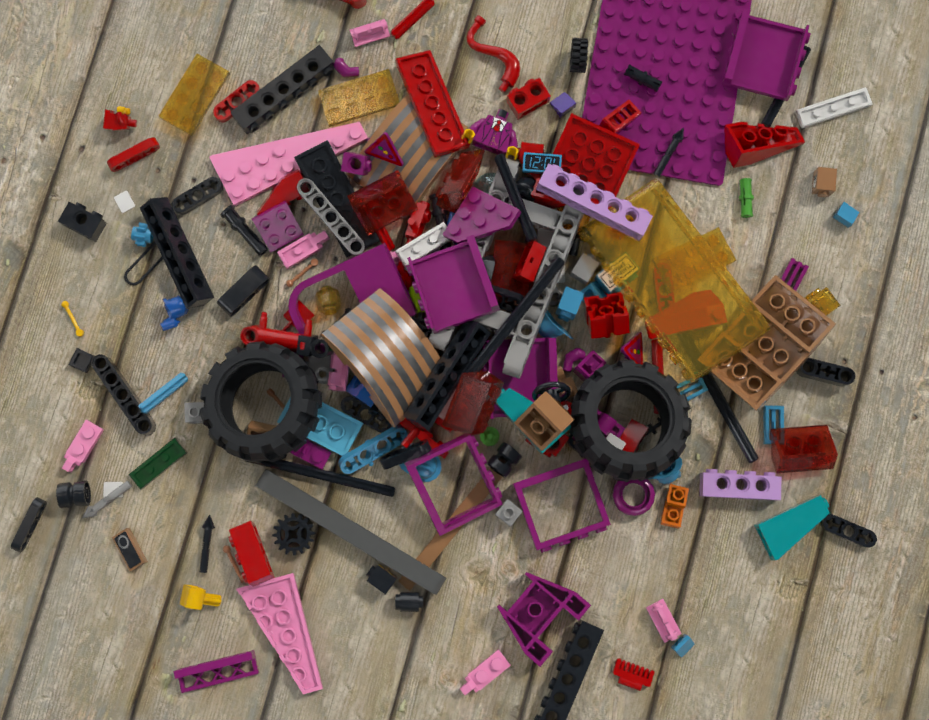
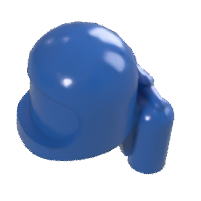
[160,295,189,331]

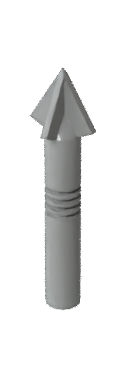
[82,481,132,518]

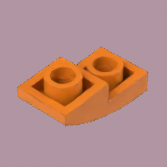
[660,484,689,529]

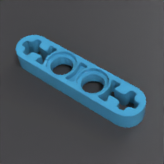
[338,425,408,474]

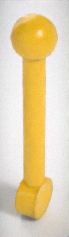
[61,301,84,337]

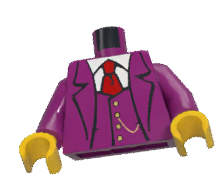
[461,109,518,160]

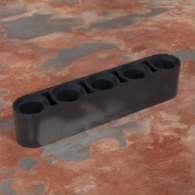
[91,354,156,435]

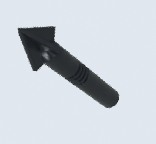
[653,128,684,178]
[199,515,215,573]

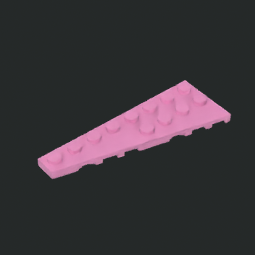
[209,122,368,207]

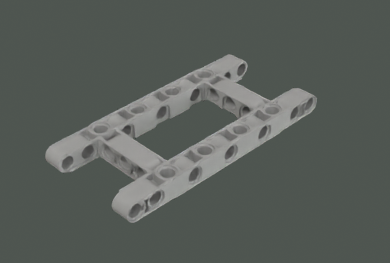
[429,157,584,379]

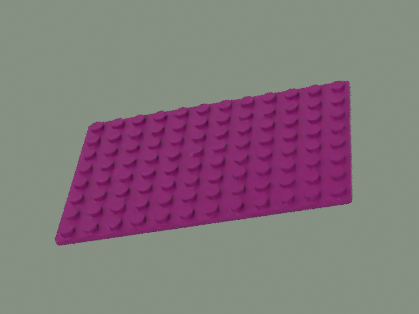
[582,0,752,186]

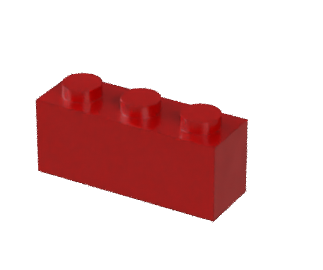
[228,520,275,587]

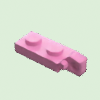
[277,231,330,270]
[62,420,104,473]
[460,649,511,695]

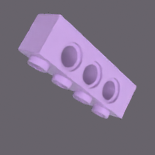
[699,469,782,500]

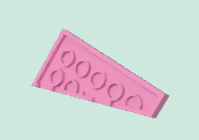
[236,573,323,694]

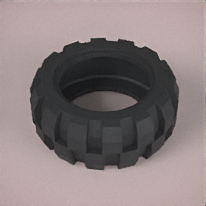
[200,341,322,463]
[570,360,692,482]

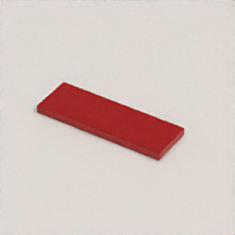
[395,50,470,158]

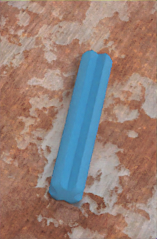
[138,373,188,414]

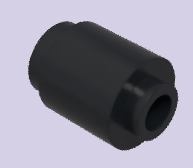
[395,592,423,612]

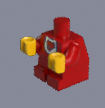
[103,106,137,131]

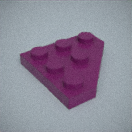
[442,186,521,244]

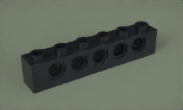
[230,44,334,134]
[140,197,214,309]
[403,321,491,431]
[534,619,604,720]

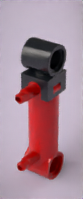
[240,312,334,358]

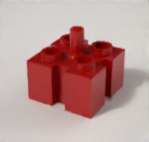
[583,292,630,339]

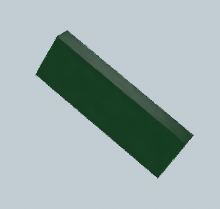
[129,438,187,490]

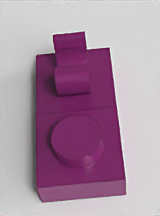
[289,439,332,469]

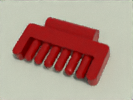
[612,658,655,691]

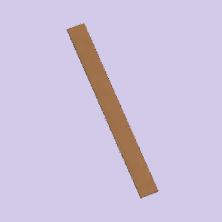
[398,468,502,591]

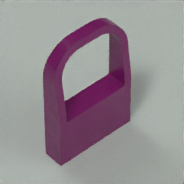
[289,243,417,352]

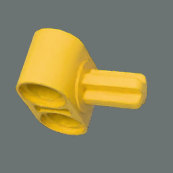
[179,584,222,610]

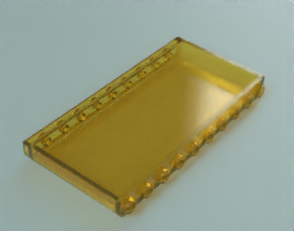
[579,178,770,384]

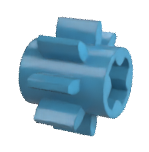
[131,222,154,247]

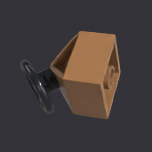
[514,381,574,451]

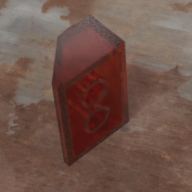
[436,149,485,213]
[347,170,418,235]
[491,240,534,302]
[442,371,504,435]
[770,425,838,474]

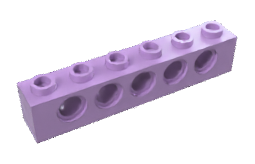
[536,163,653,241]

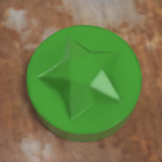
[480,427,500,446]

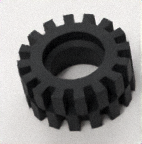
[570,38,588,73]

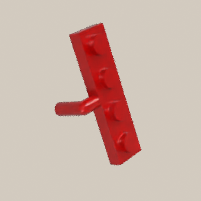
[399,418,449,460]

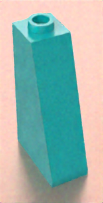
[494,388,571,454]
[754,495,830,561]

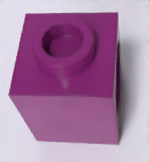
[341,152,372,175]

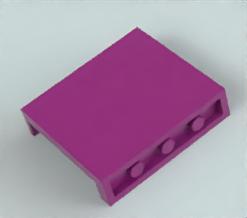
[722,9,811,101]
[406,234,500,334]
[481,338,558,419]

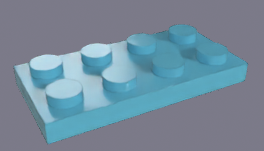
[277,396,364,456]

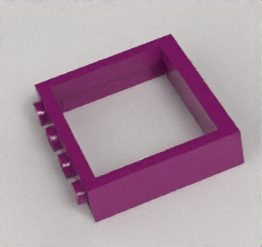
[404,432,503,536]
[513,458,611,553]

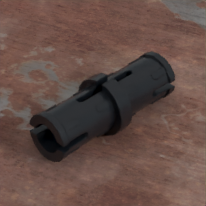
[624,64,663,92]

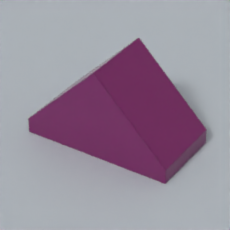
[573,350,607,381]

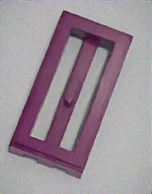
[780,258,809,291]

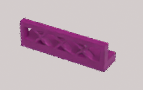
[173,650,259,693]

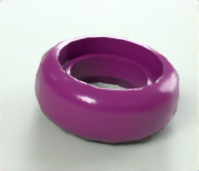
[612,479,655,516]

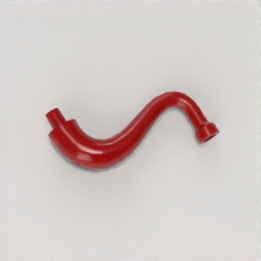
[466,15,521,93]

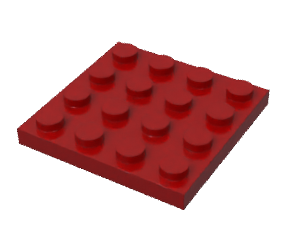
[553,113,640,211]

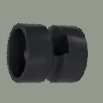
[486,442,522,479]
[56,480,91,509]

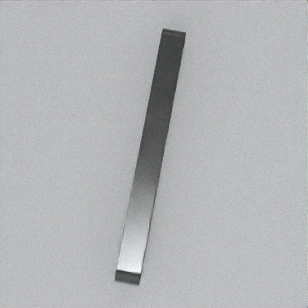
[255,469,447,595]

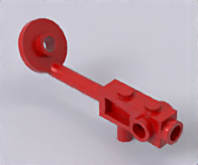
[397,201,432,290]

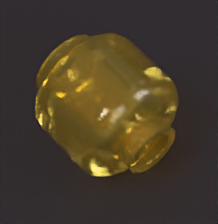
[315,286,341,315]

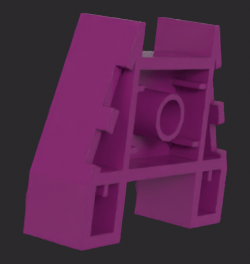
[497,572,591,667]

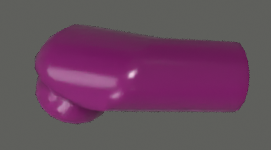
[334,58,359,77]
[562,348,586,372]

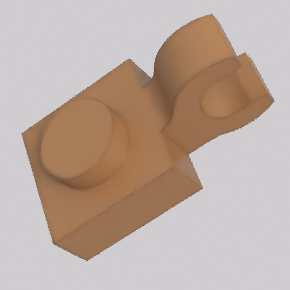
[557,366,578,399]

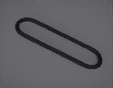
[124,241,163,285]

